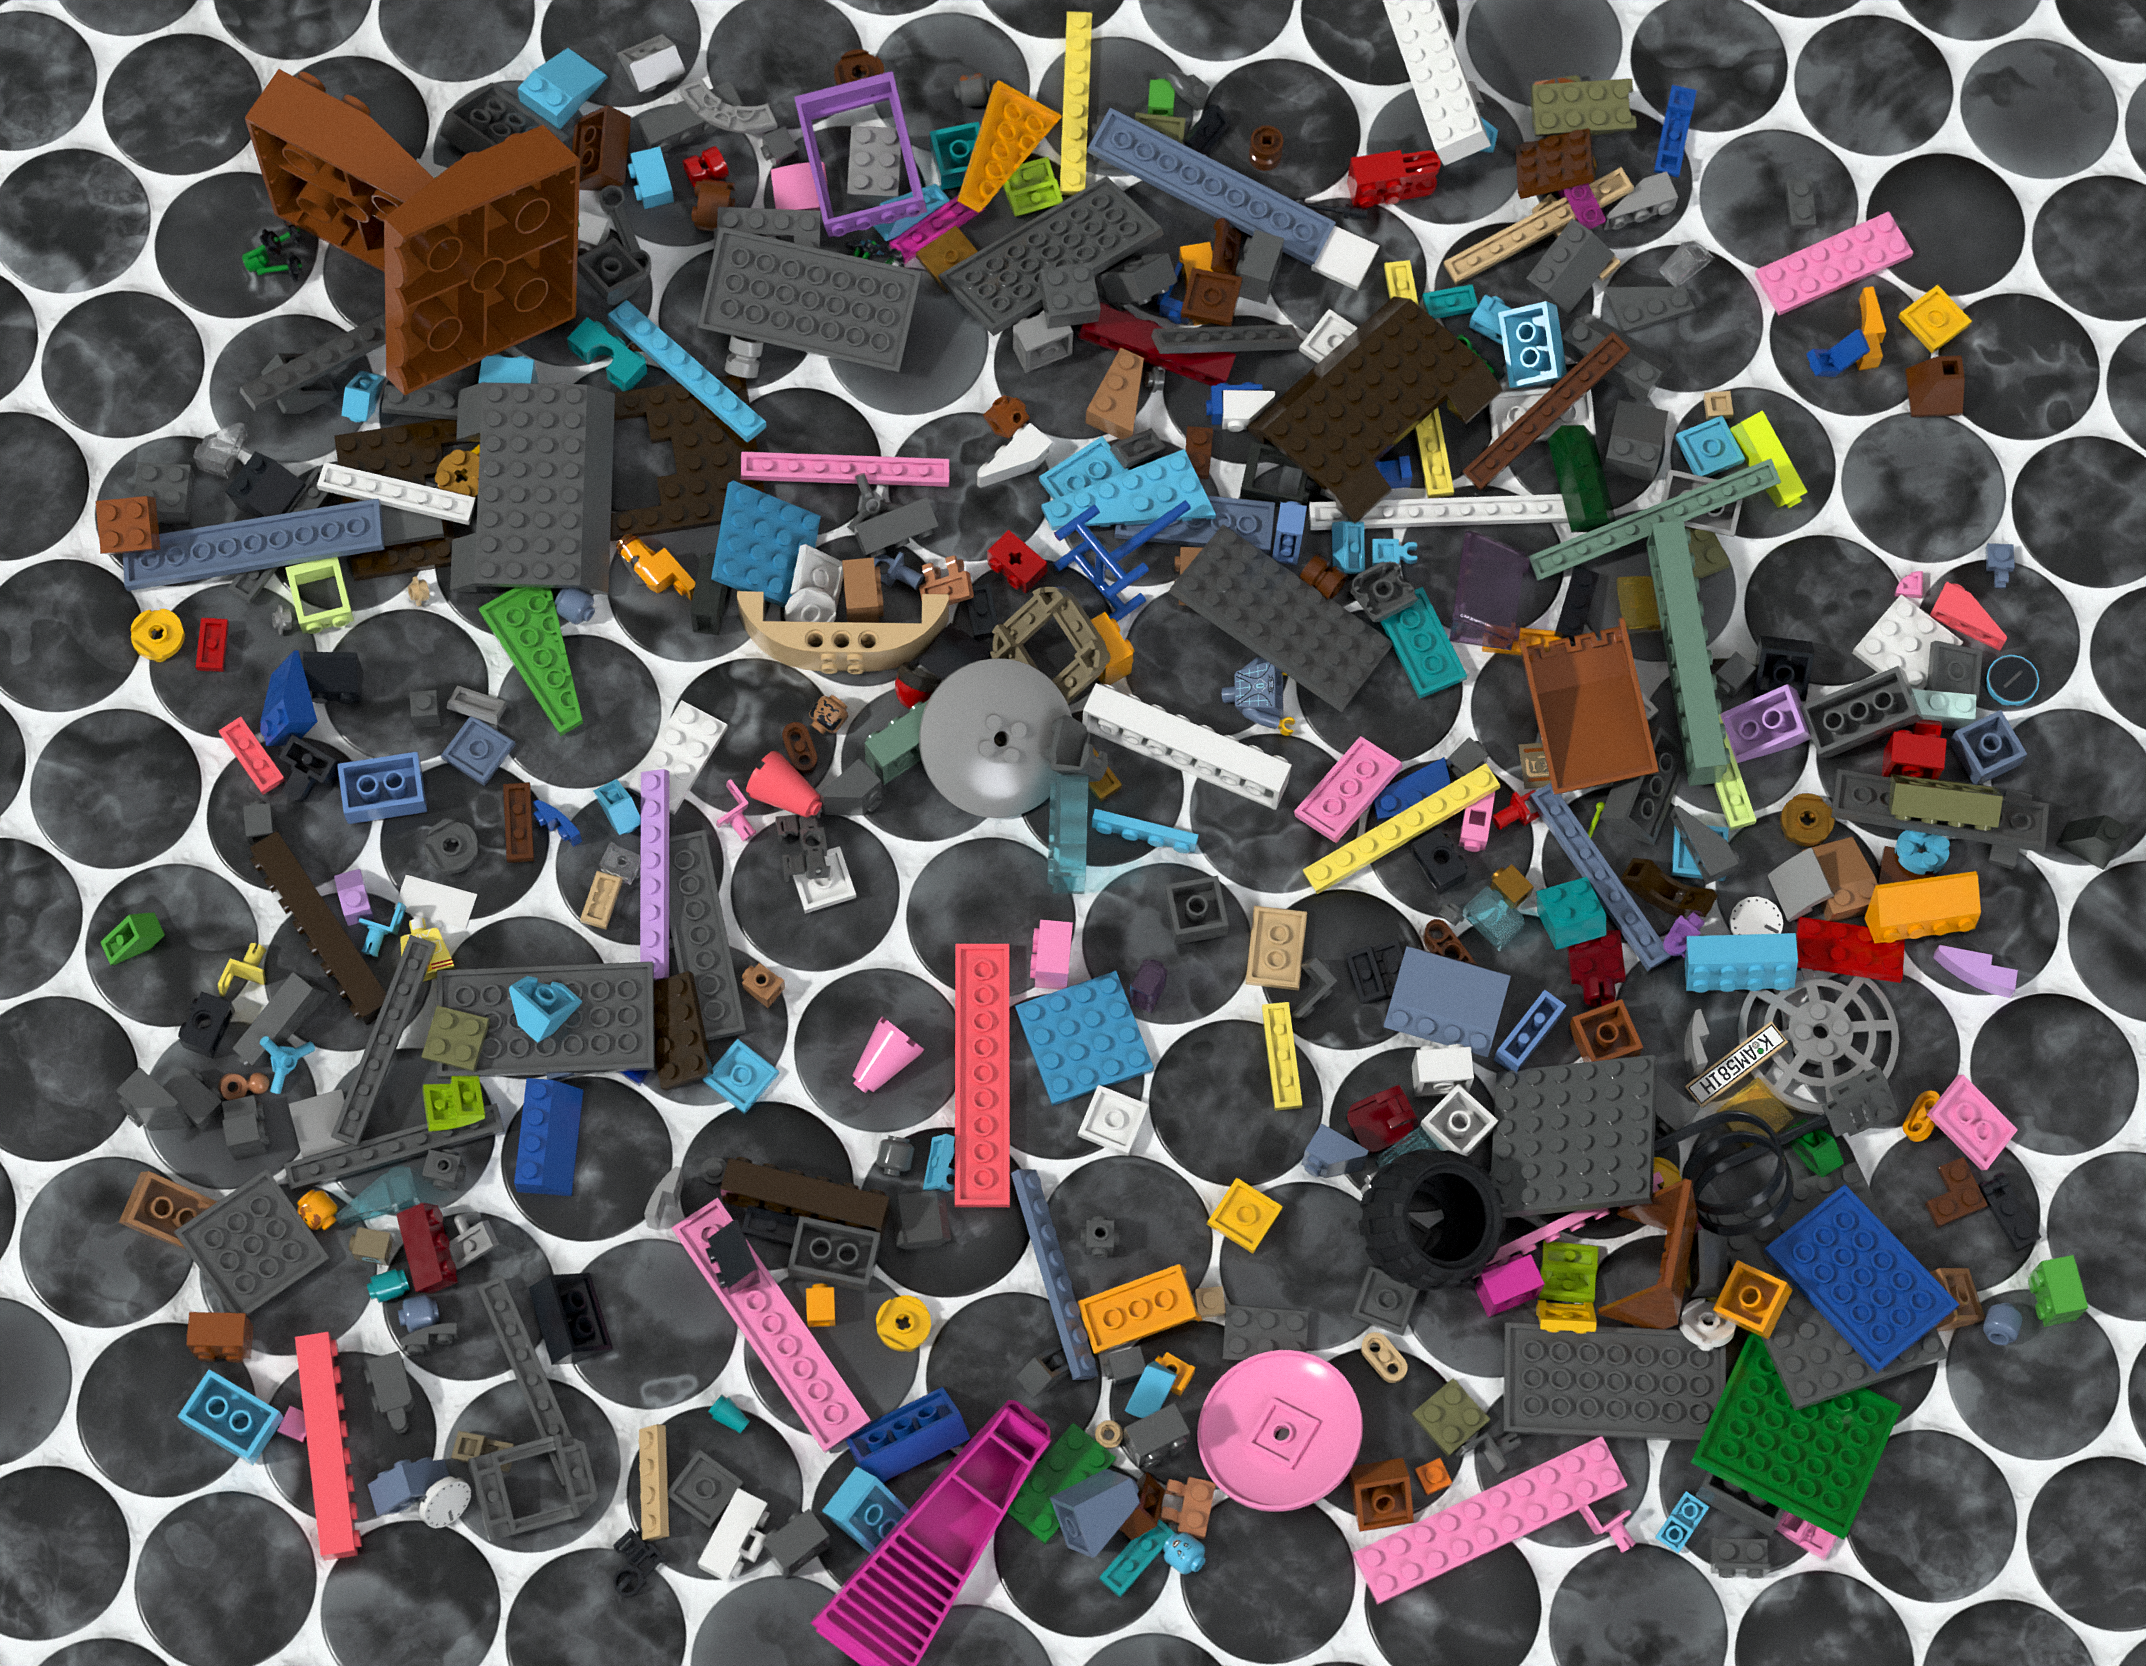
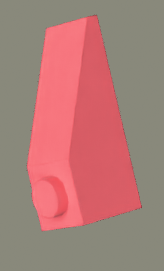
[1929,582,2007,651]

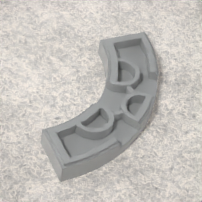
[679,79,778,133]

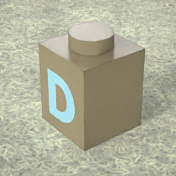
[349,1227,394,1266]

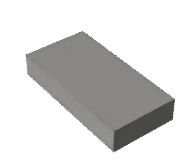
[447,686,507,725]

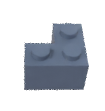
[368,1457,450,1516]

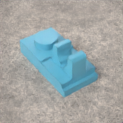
[923,1134,955,1192]

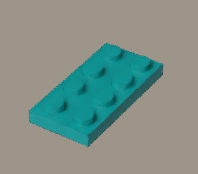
[1381,587,1467,699]

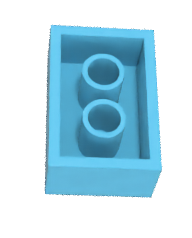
[178,1369,284,1465]

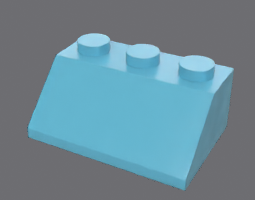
[1498,301,1567,388]

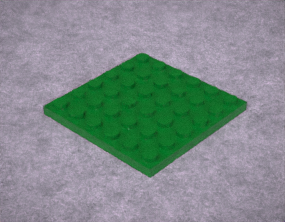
[1690,1332,1902,1540]

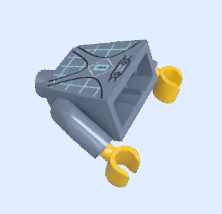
[1221,657,1295,736]

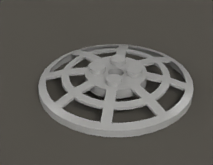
[1737,968,1899,1115]

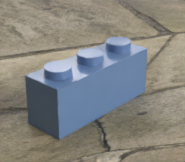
[1272,501,1307,565]
[1494,990,1567,1072]

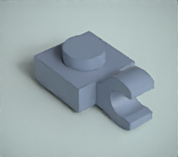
[1986,543,2015,588]

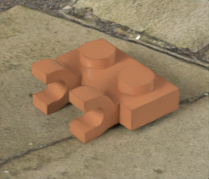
[919,555,974,605]
[1159,1477,1216,1539]

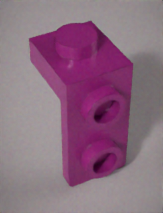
[1557,183,1606,230]

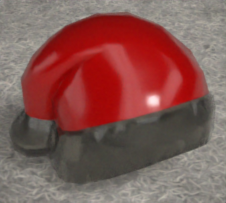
[895,662,942,710]

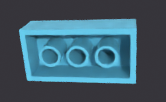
[1685,933,1798,993]

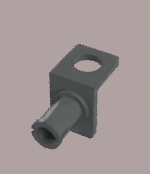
[1455,1432,1522,1474]

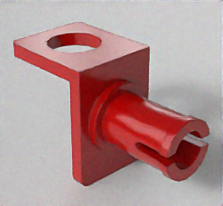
[1491,790,1540,830]

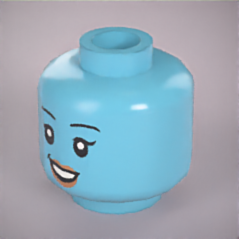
[1163,1532,1205,1574]

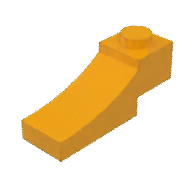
[1856,286,1886,371]

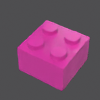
[1475,1254,1544,1318]

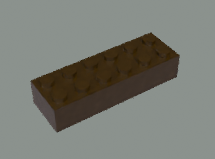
[720,1157,890,1242]

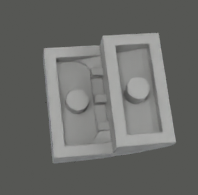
[1767,848,1834,922]
[1684,1009,1709,1080]
[289,1089,350,1158]
[644,1166,684,1230]

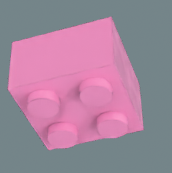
[1030,920,1073,990]

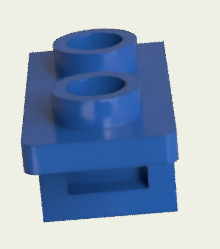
[1157,262,1190,325]
[1806,329,1870,377]
[1206,382,1263,425]

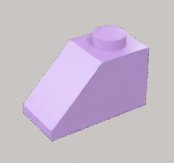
[334,869,374,926]

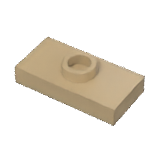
[580,871,623,929]

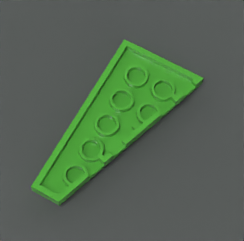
[478,587,583,737]

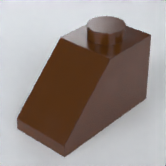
[1119,1472,1165,1540]

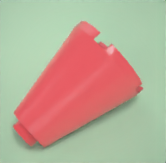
[746,751,822,818]

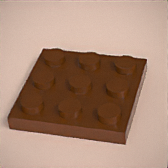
[1515,128,1595,199]

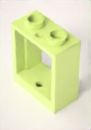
[285,557,354,634]

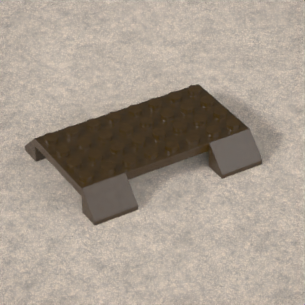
[1246,296,1503,525]

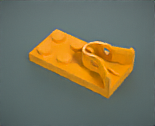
[1077,1264,1202,1355]

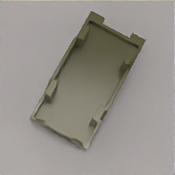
[1530,78,1636,137]

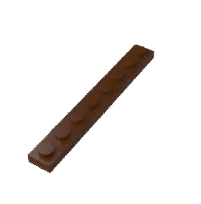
[1462,331,1631,492]

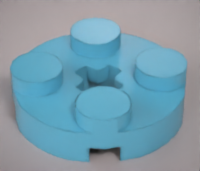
[1895,830,1950,875]

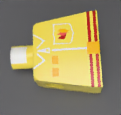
[400,918,456,982]

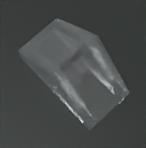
[1659,240,1714,287]

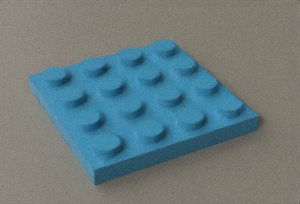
[711,481,821,608]
[1015,971,1154,1106]

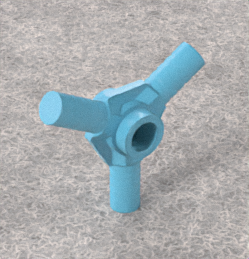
[260,1036,315,1094]

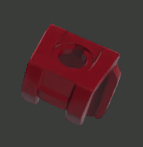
[1347,1084,1419,1154]

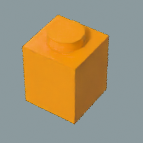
[806,1284,836,1327]

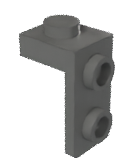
[1290,957,1337,1018]

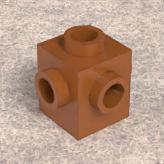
[983,395,1030,439]

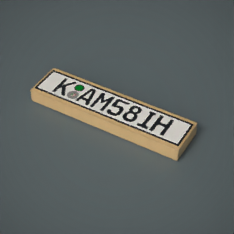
[1685,1022,1788,1109]

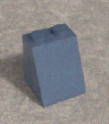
[1050,1469,1140,1558]

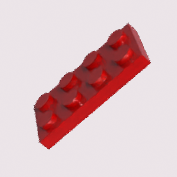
[1796,917,1905,983]

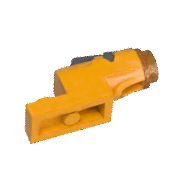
[616,533,696,600]

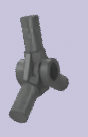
[847,473,904,533]

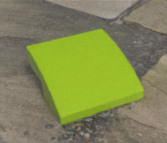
[1003,157,1063,217]
[423,1076,485,1131]
[1539,1240,1598,1304]

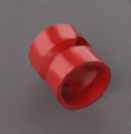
[682,146,729,189]

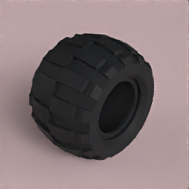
[1358,1148,1506,1291]

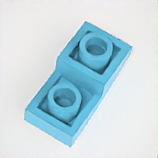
[1655,1491,1709,1554]

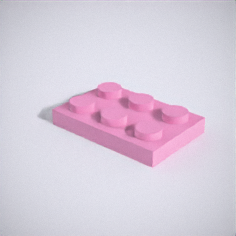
[1927,1075,2018,1170]

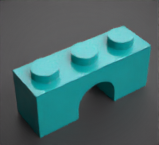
[567,317,647,391]

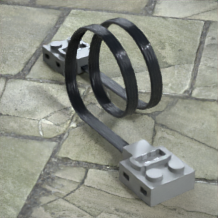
[1654,1066,1899,1236]

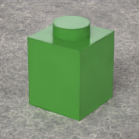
[1148,79,1175,117]

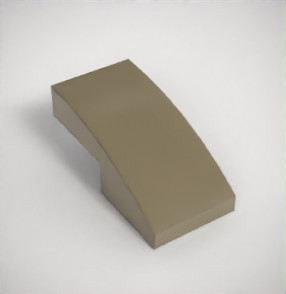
[451,1431,515,1473]

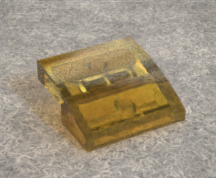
[1616,576,1661,631]

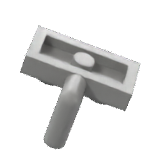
[449,1211,500,1270]

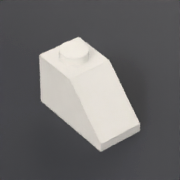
[1222,390,1275,432]

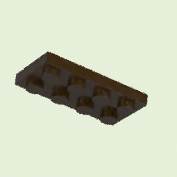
[654,971,713,1091]

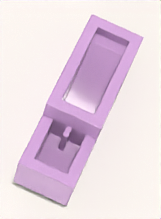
[1933,945,2018,998]

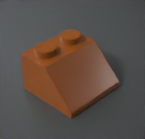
[1349,1458,1414,1532]

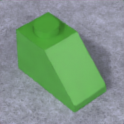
[100,912,165,965]

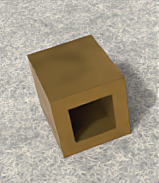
[1490,864,1534,912]

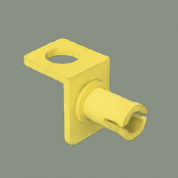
[218,943,266,997]

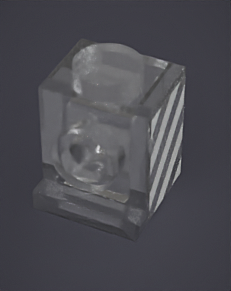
[599,841,641,885]

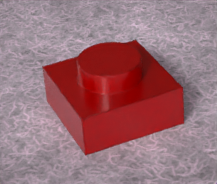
[1912,719,1942,738]

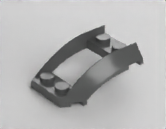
[468,1434,599,1541]

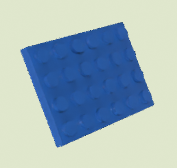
[1763,1184,1959,1374]

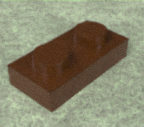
[1185,426,1213,480]

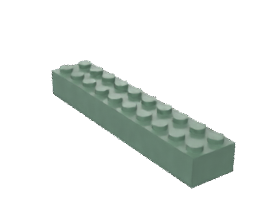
[1646,520,1730,786]

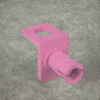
[716,779,756,842]
[1579,1504,1636,1553]

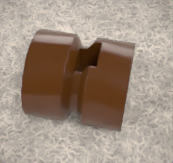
[1249,125,1283,171]
[1299,553,1348,600]

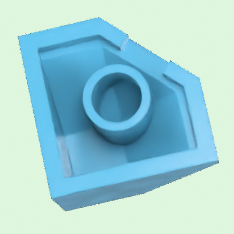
[509,976,582,1043]

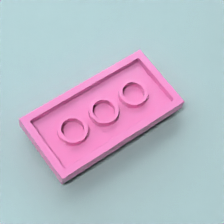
[1294,736,1403,843]

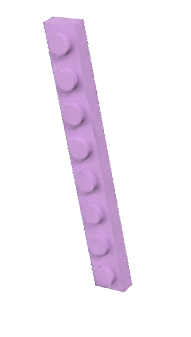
[640,769,669,981]

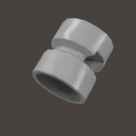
[724,335,764,378]

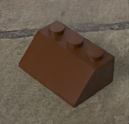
[572,105,631,191]

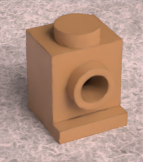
[742,963,785,1008]

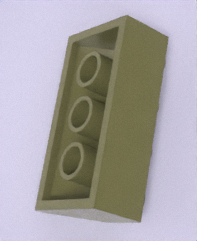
[1889,774,2003,831]

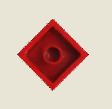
[1882,730,1947,780]

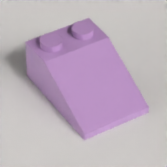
[1720,684,1812,763]

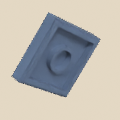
[441,716,516,786]

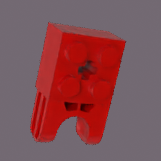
[1347,150,1441,209]

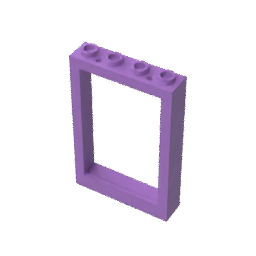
[794,71,928,238]

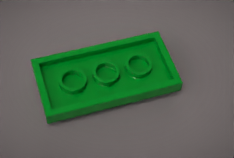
[1006,1423,1116,1545]

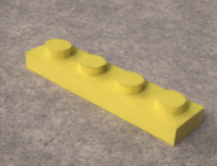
[1261,1002,1302,1111]

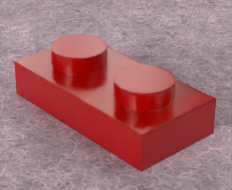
[196,618,229,672]

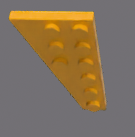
[957,80,1062,213]

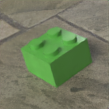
[2028,1255,2088,1327]

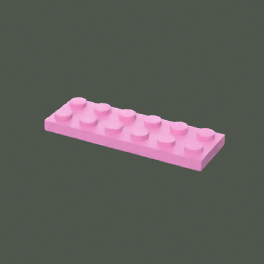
[1754,212,1913,316]

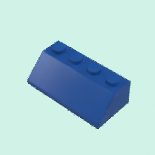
[514,1078,583,1196]
[845,1387,971,1484]

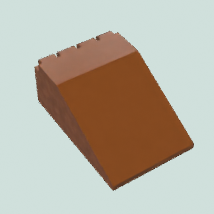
[1520,617,1659,795]
[1598,1179,1698,1329]

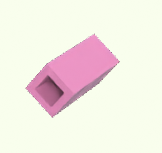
[1458,791,1495,852]

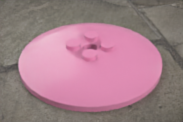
[1197,1350,1363,1512]

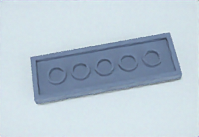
[1115,496,1275,554]

